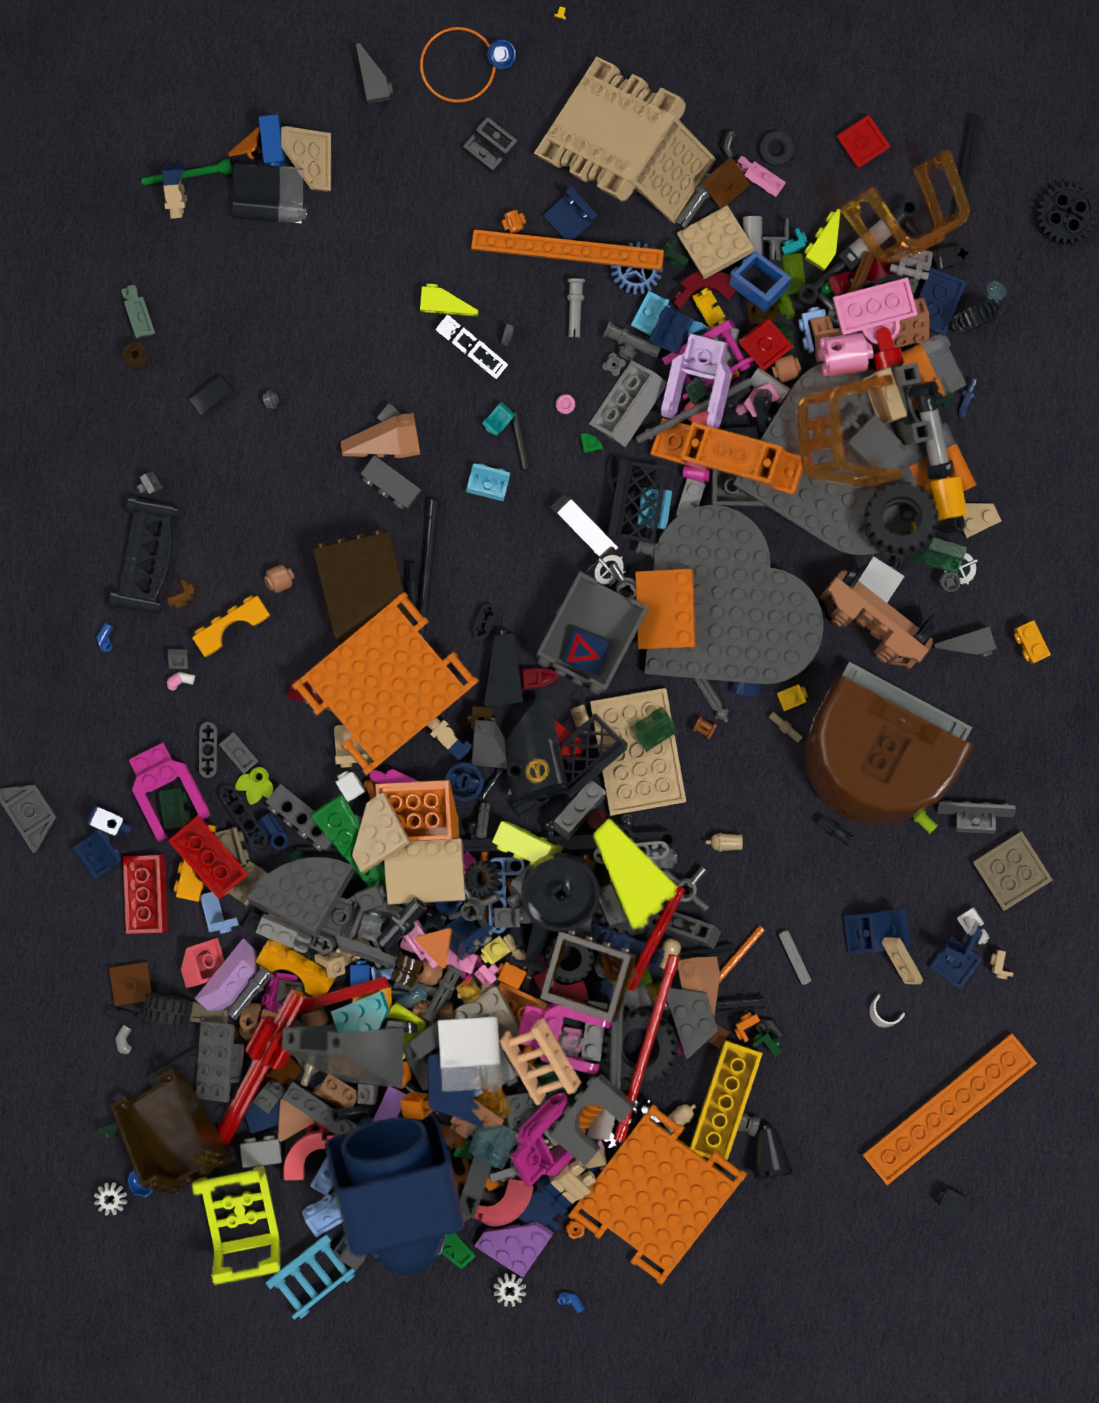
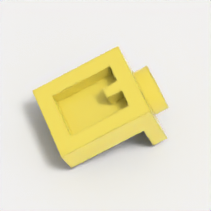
[480,936,511,965]

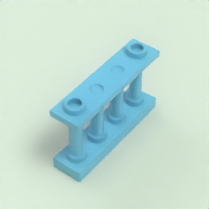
[266,1232,356,1320]

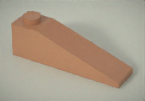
[341,413,420,458]
[678,956,720,1018]

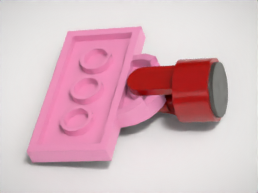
[832,278,918,371]

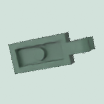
[122,285,155,338]

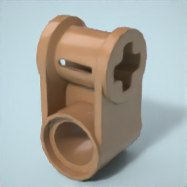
[239,1002,262,1039]

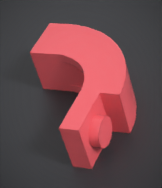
[284,1130,337,1180]
[472,1179,534,1226]

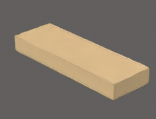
[882,937,923,984]

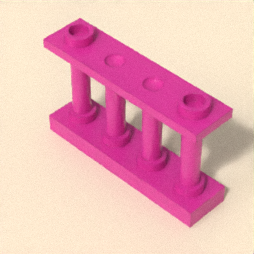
[662,320,754,400]

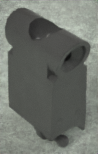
[836,407,917,489]

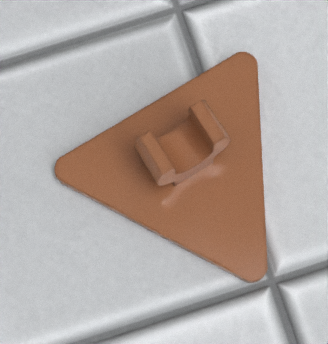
[278,1099,315,1141]

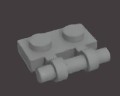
[890,243,933,280]

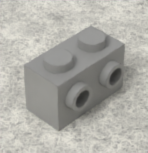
[240,1135,283,1168]

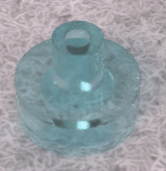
[987,281,1007,300]

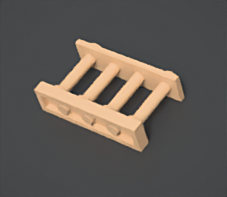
[499,1018,581,1105]

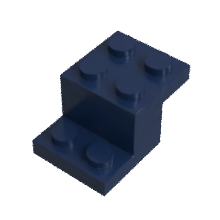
[844,909,911,954]

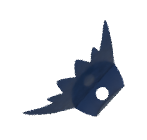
[427,1053,484,1130]

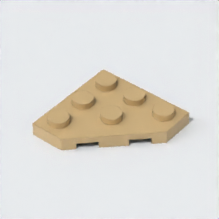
[281,126,331,192]
[352,793,411,873]

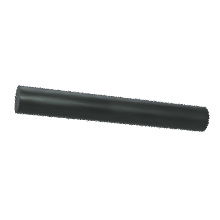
[512,412,530,470]

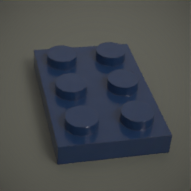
[918,268,967,336]

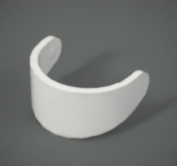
[870,994,905,1027]

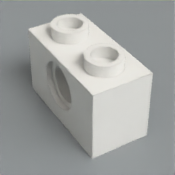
[336,771,366,802]

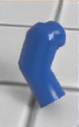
[96,623,113,652]
[557,1292,585,1314]

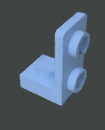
[310,1157,333,1195]

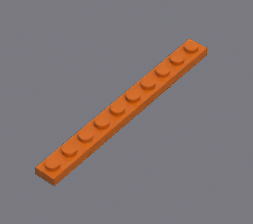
[471,230,664,271]

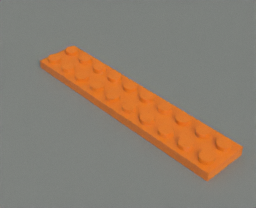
[862,1033,1037,1185]

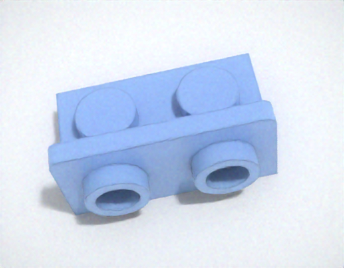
[302,1192,342,1237]

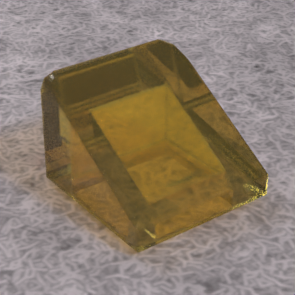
[456,977,482,1005]
[647,979,662,1002]

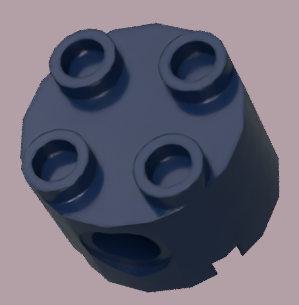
[445,763,484,801]

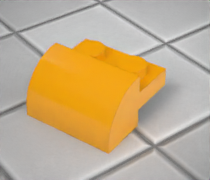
[925,477,967,521]

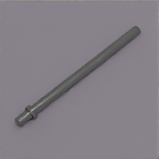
[636,378,752,444]

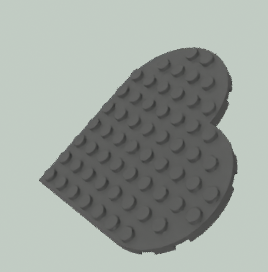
[732,363,916,555]
[645,505,824,684]

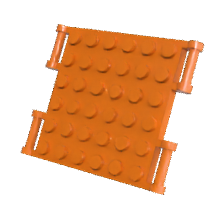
[292,592,479,775]
[568,1104,747,1285]

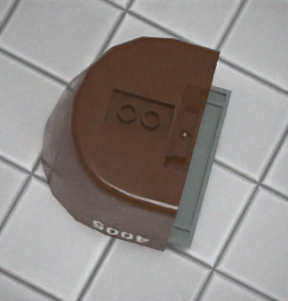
[804,662,974,827]

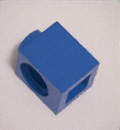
[350,960,372,986]

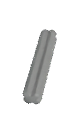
[779,930,811,985]

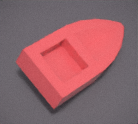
[680,399,709,426]

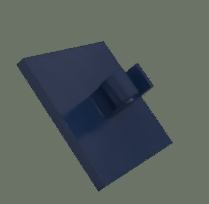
[245,1089,280,1134]

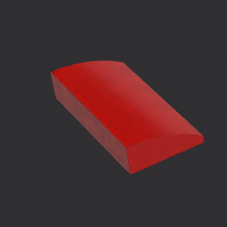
[168,815,249,899]
[123,855,168,934]

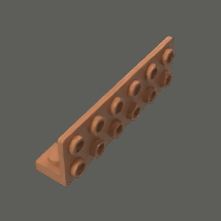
[810,298,929,362]

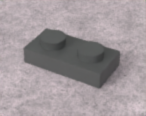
[219,732,259,774]

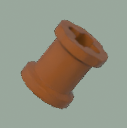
[692,716,717,739]

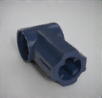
[258,812,289,850]

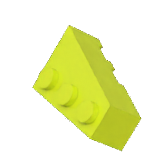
[492,821,563,865]

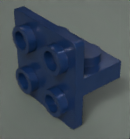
[649,306,694,354]

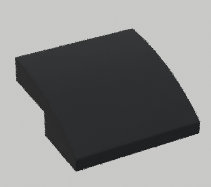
[462,117,517,173]

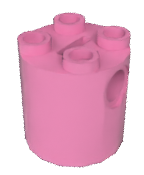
[818,333,873,376]

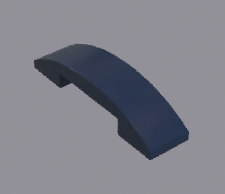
[589,923,665,969]

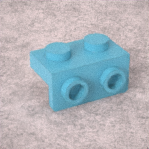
[631,291,671,336]
[466,463,510,501]
[637,487,672,529]

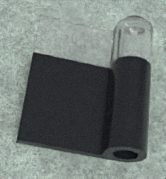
[232,163,307,223]

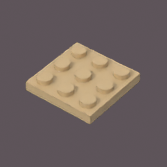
[677,206,755,279]

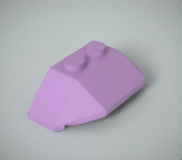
[195,939,259,1011]

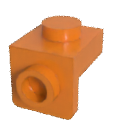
[734,1012,760,1042]

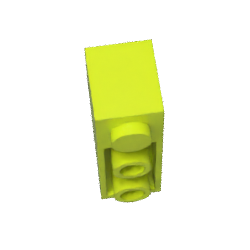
[804,209,840,272]

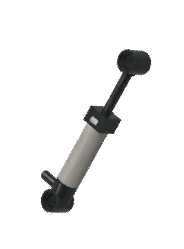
[796,197,919,306]
[911,381,965,534]

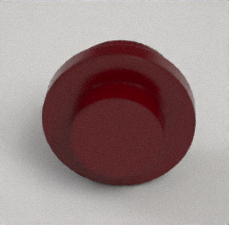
[587,810,606,829]

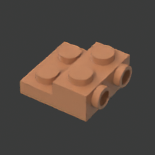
[450,1098,504,1145]

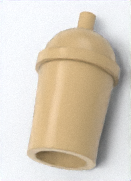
[706,833,743,852]
[663,1104,696,1133]

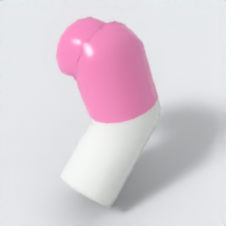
[167,672,195,691]

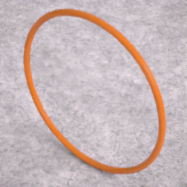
[420,27,496,103]

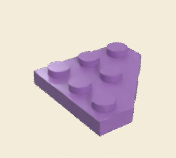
[475,1222,554,1277]

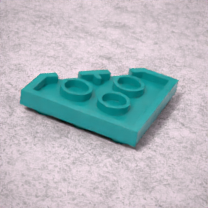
[331,992,390,1033]

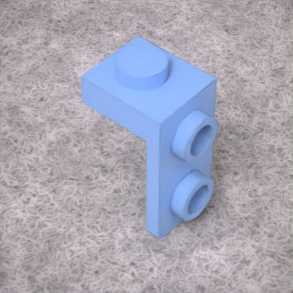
[798,307,826,353]
[200,892,238,934]

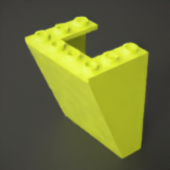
[593,819,677,929]

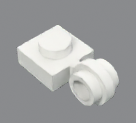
[957,907,990,944]

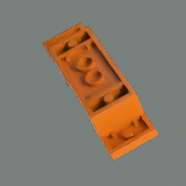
[651,418,807,496]

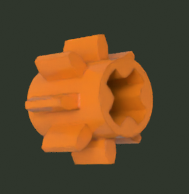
[502,210,526,233]

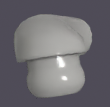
[115,1024,132,1054]

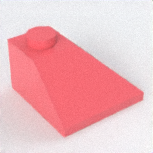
[181,938,225,988]

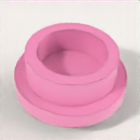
[556,395,575,414]

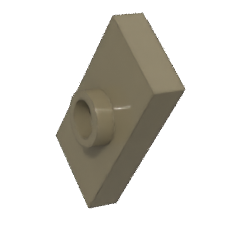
[190,1001,229,1024]

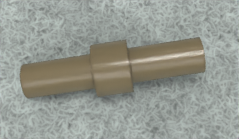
[769,712,802,743]
[300,1062,316,1086]

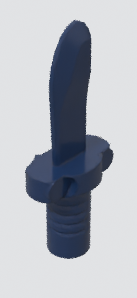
[959,378,978,419]

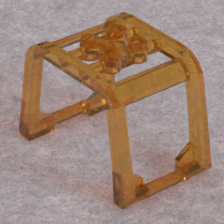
[840,149,970,263]
[797,374,902,488]

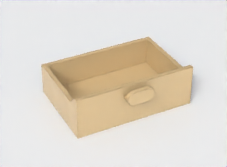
[863,368,907,425]

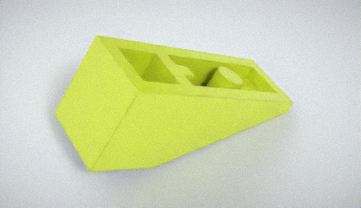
[420,284,478,317]

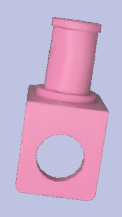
[736,383,780,417]

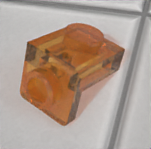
[167,580,195,609]

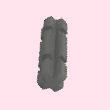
[476,802,490,839]

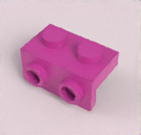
[262,971,298,1012]

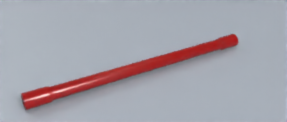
[613,954,680,1142]

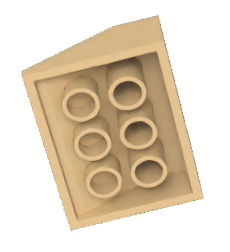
[384,839,465,905]

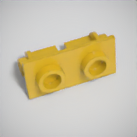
[692,288,726,330]

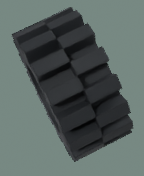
[464,861,502,896]

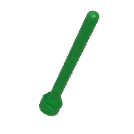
[141,158,233,185]

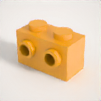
[1014,620,1051,664]

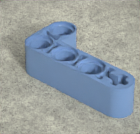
[489,857,525,933]

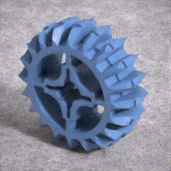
[611,242,663,295]

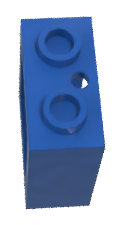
[259,115,286,170]
[729,251,792,312]

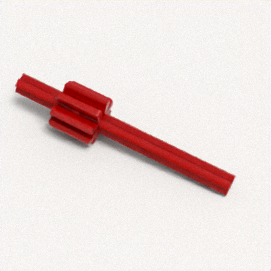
[217,989,307,1147]

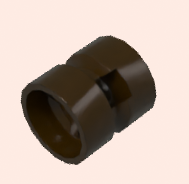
[123,342,150,370]
[390,953,423,987]

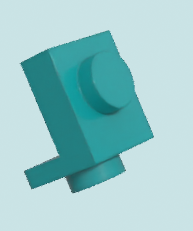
[482,402,515,436]

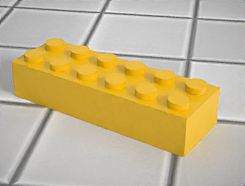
[689,1040,763,1160]

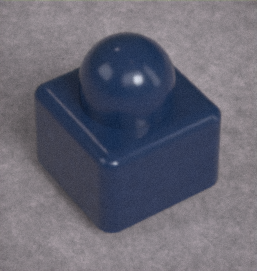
[325,1114,464,1275]

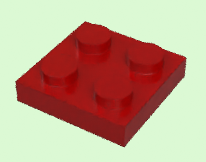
[837,115,890,169]
[739,317,793,371]

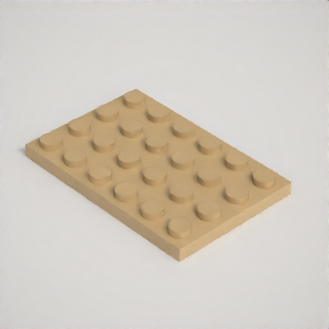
[590,688,686,815]

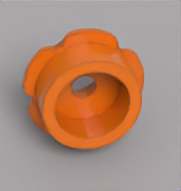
[566,1220,585,1239]

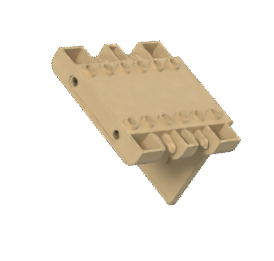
[534,57,716,223]

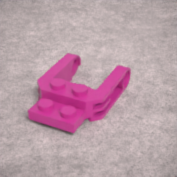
[129,742,211,841]
[517,1003,612,1074]
[510,1093,574,1187]

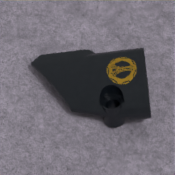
[506,697,568,803]

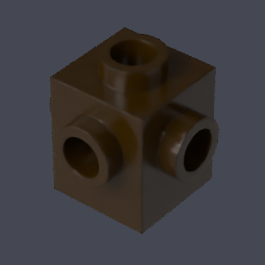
[747,301,777,325]
[468,706,495,730]

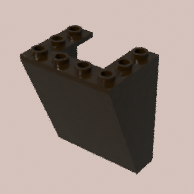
[313,529,412,642]
[110,1068,233,1194]

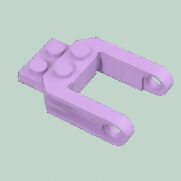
[661,334,732,429]

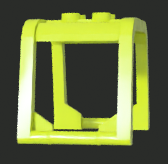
[193,1165,280,1285]

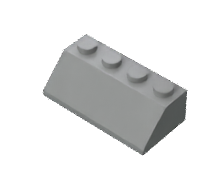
[589,360,667,447]

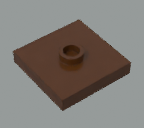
[701,157,750,209]
[109,962,153,1006]

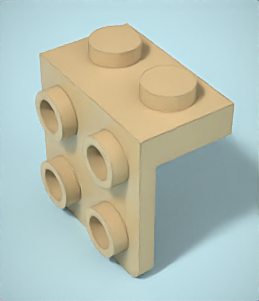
[334,725,374,768]

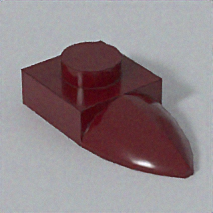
[521,667,559,689]

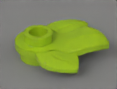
[235,767,274,805]

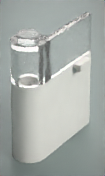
[438,1017,502,1092]

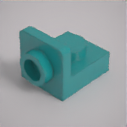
[781,228,807,257]

